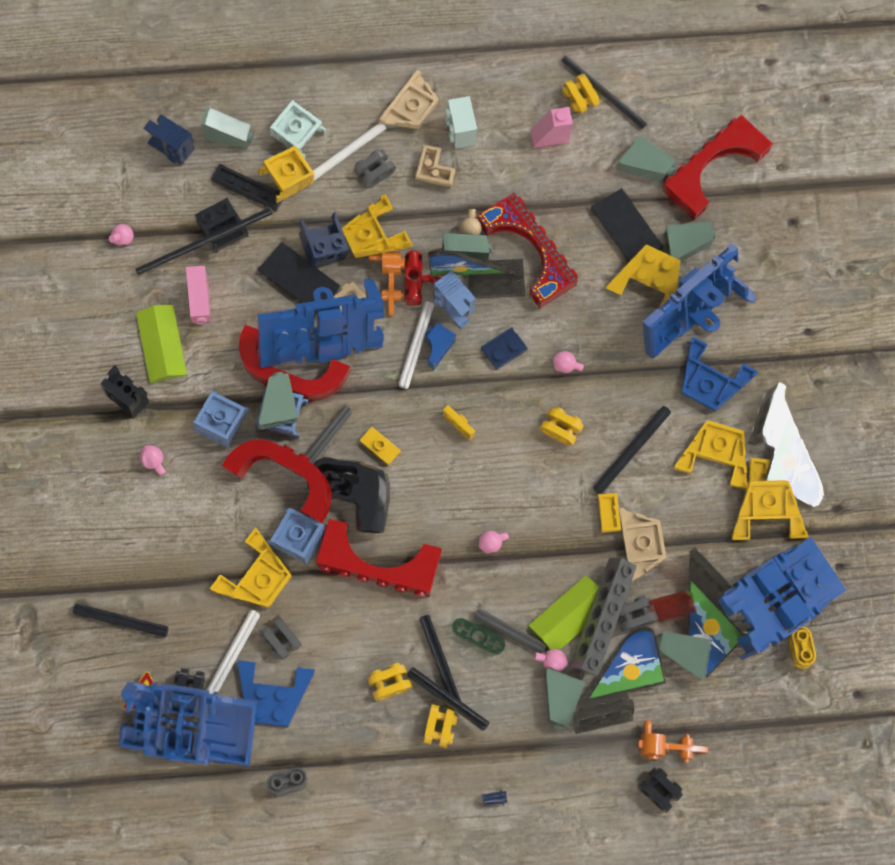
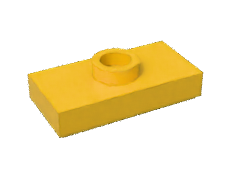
[443,405,475,440]
[359,427,401,466]
[748,458,770,483]
[597,493,621,533]

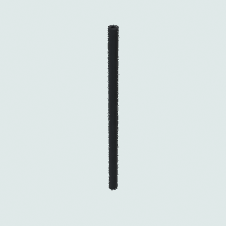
[135,207,273,275]

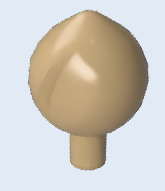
[459,209,482,235]

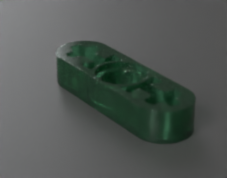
[452,618,505,655]

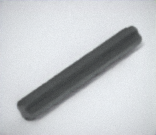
[305,406,352,464]
[474,609,546,654]

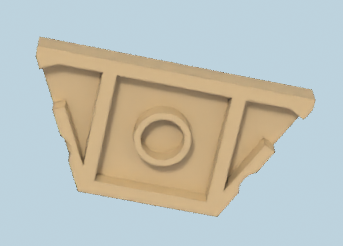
[379,70,439,129]
[619,508,667,582]

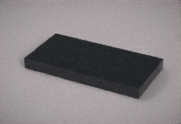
[591,188,663,262]
[258,242,340,315]

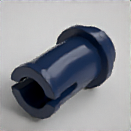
[482,789,508,807]

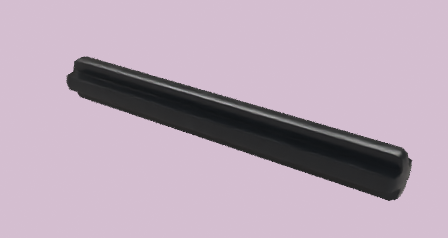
[73,603,169,637]
[420,615,462,702]
[407,668,490,731]

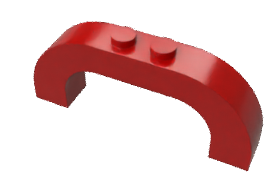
[239,324,351,401]
[222,439,332,523]

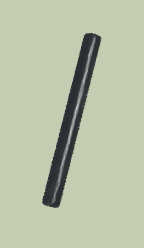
[593,406,671,494]

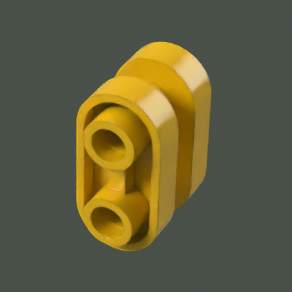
[562,73,600,114]
[539,407,584,446]
[788,626,816,670]
[367,663,412,701]
[423,704,458,748]

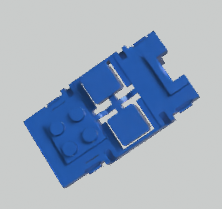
[643,243,757,358]
[257,278,384,368]
[718,537,846,660]
[118,682,258,766]

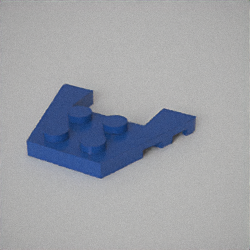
[681,337,758,412]
[238,660,315,727]

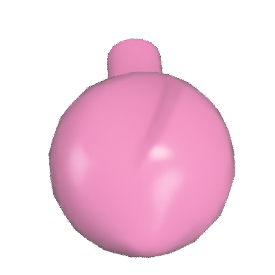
[109,224,134,246]
[552,351,584,373]
[140,445,166,476]
[479,531,509,554]
[534,649,568,672]

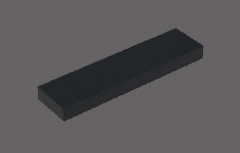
[211,164,283,212]

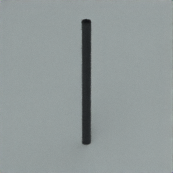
[561,55,647,129]

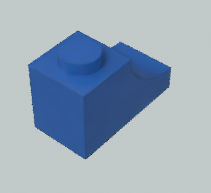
[426,323,456,370]

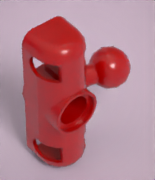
[404,250,443,306]

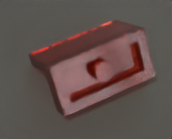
[649,590,697,622]

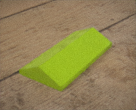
[136,305,188,383]
[528,575,599,650]

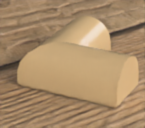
[415,145,455,188]

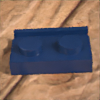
[481,327,528,371]

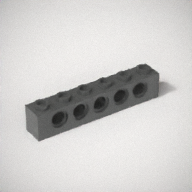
[570,558,637,676]

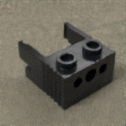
[195,197,249,253]
[100,365,149,418]

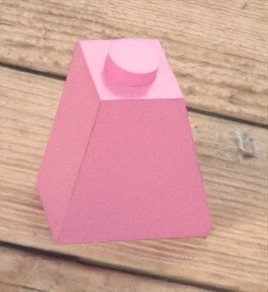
[530,107,573,148]
[186,266,211,324]

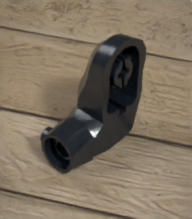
[307,457,390,534]

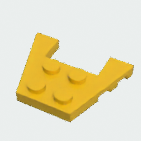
[342,194,413,258]
[606,245,681,308]
[674,420,748,491]
[732,480,808,540]
[210,528,292,608]

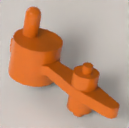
[368,251,405,316]
[637,720,708,763]

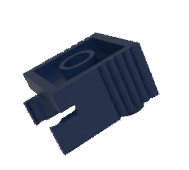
[143,114,195,165]
[299,212,349,268]

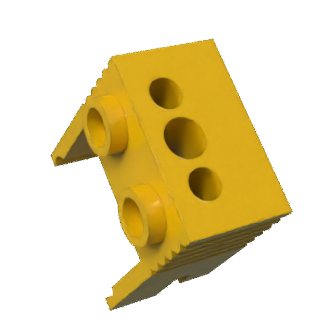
[258,145,315,203]

